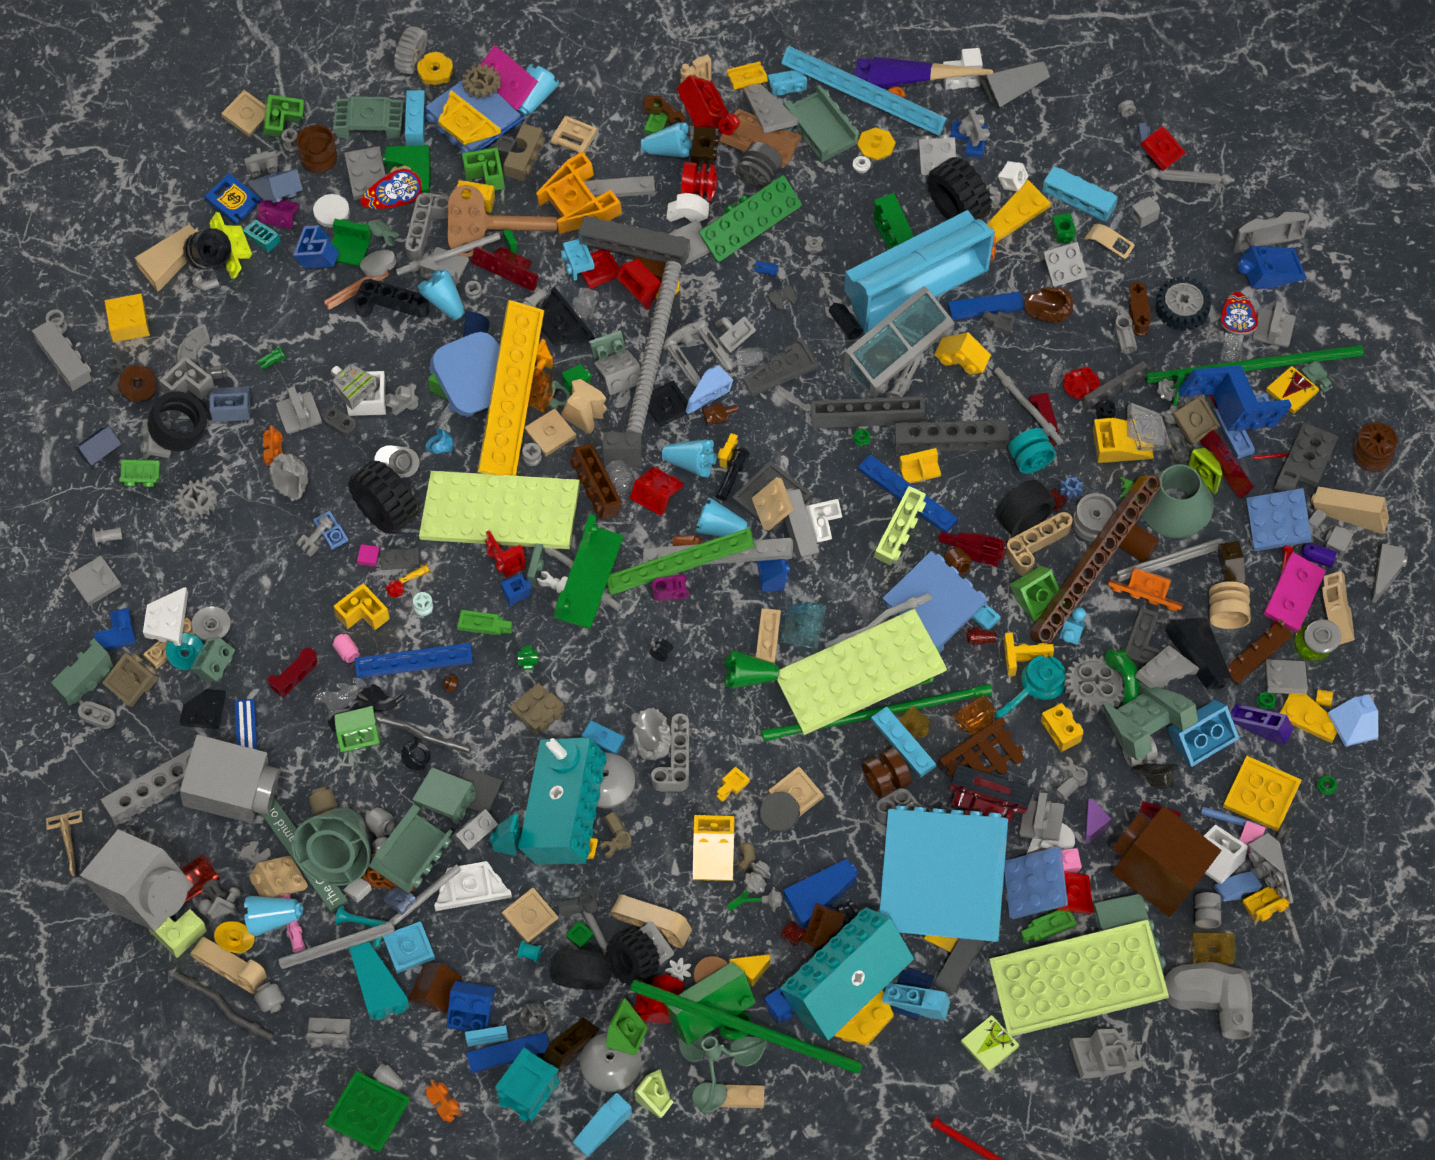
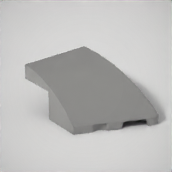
[1069,1029,1144,1079]

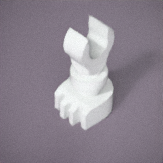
[537,571,568,593]

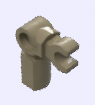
[600,812,632,858]

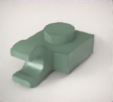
[368,219,399,246]
[1300,361,1331,393]

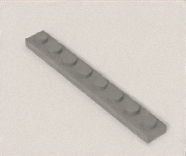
[643,538,793,565]

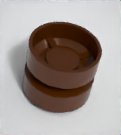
[296,125,337,173]
[861,747,912,799]

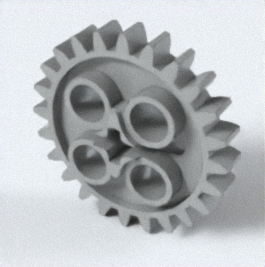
[1063,654,1124,714]

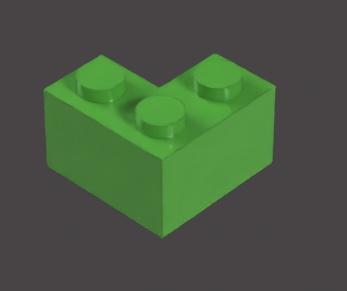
[262,94,304,137]
[462,147,505,191]

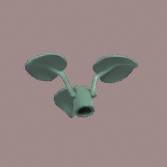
[679,1033,767,1113]

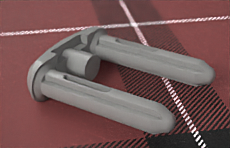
[663,320,733,387]

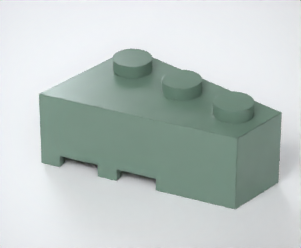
[51,638,114,706]

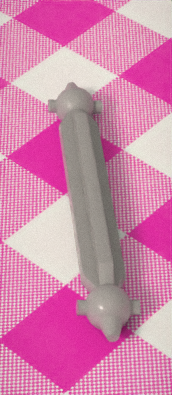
[1144,168,1235,185]

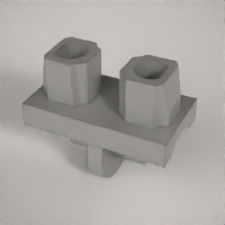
[958,109,990,146]
[244,148,279,178]
[385,384,418,415]

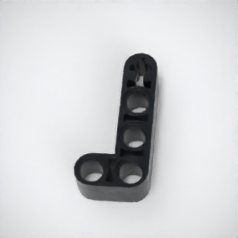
[354,279,430,318]

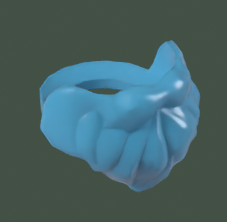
[425,428,454,454]

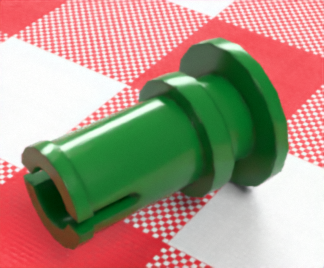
[257,344,287,370]

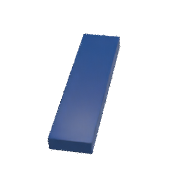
[948,291,1024,320]
[466,1032,549,1074]

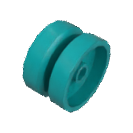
[1008,428,1057,474]

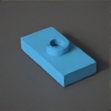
[581,721,625,754]

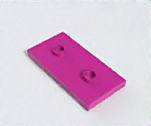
[481,45,538,110]
[1263,552,1326,633]

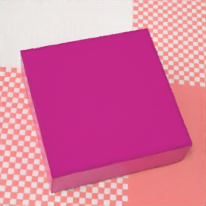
[357,544,380,567]

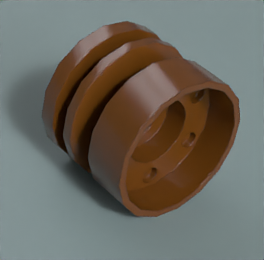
[1353,422,1398,472]

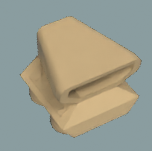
[561,379,607,434]

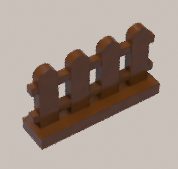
[937,717,1024,777]

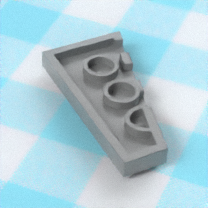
[743,84,798,133]

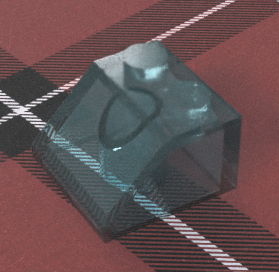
[780,602,827,650]

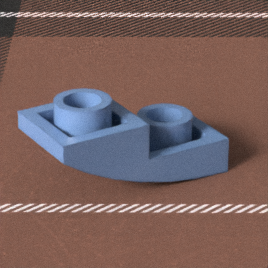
[313,511,349,550]
[1214,871,1262,902]

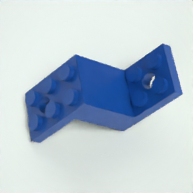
[1178,365,1292,431]

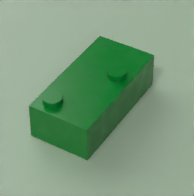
[665,962,756,1045]

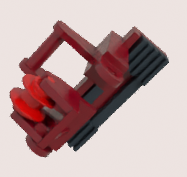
[949,764,1034,824]

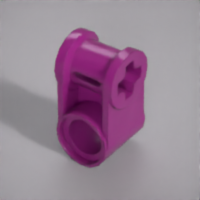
[652,574,690,601]

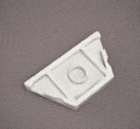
[143,587,188,646]
[434,861,512,911]

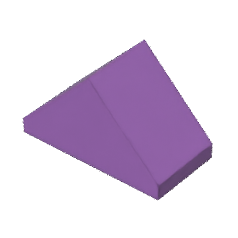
[1085,799,1112,843]

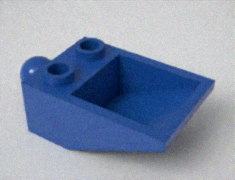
[1237,246,1307,289]

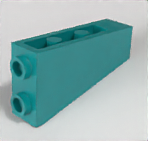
[349,941,410,1020]

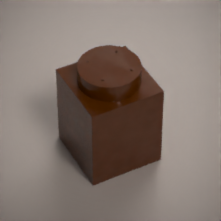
[1111,805,1222,918]

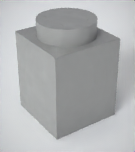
[180,735,280,824]
[79,829,193,931]

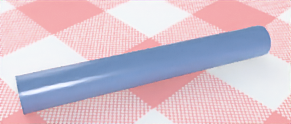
[1201,807,1261,827]

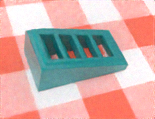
[243,219,281,253]

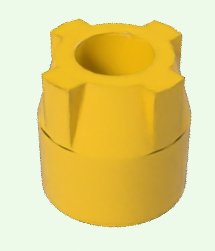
[1316,689,1333,707]

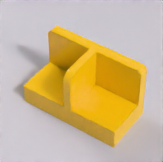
[899,448,941,483]

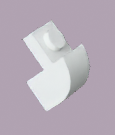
[666,193,709,222]

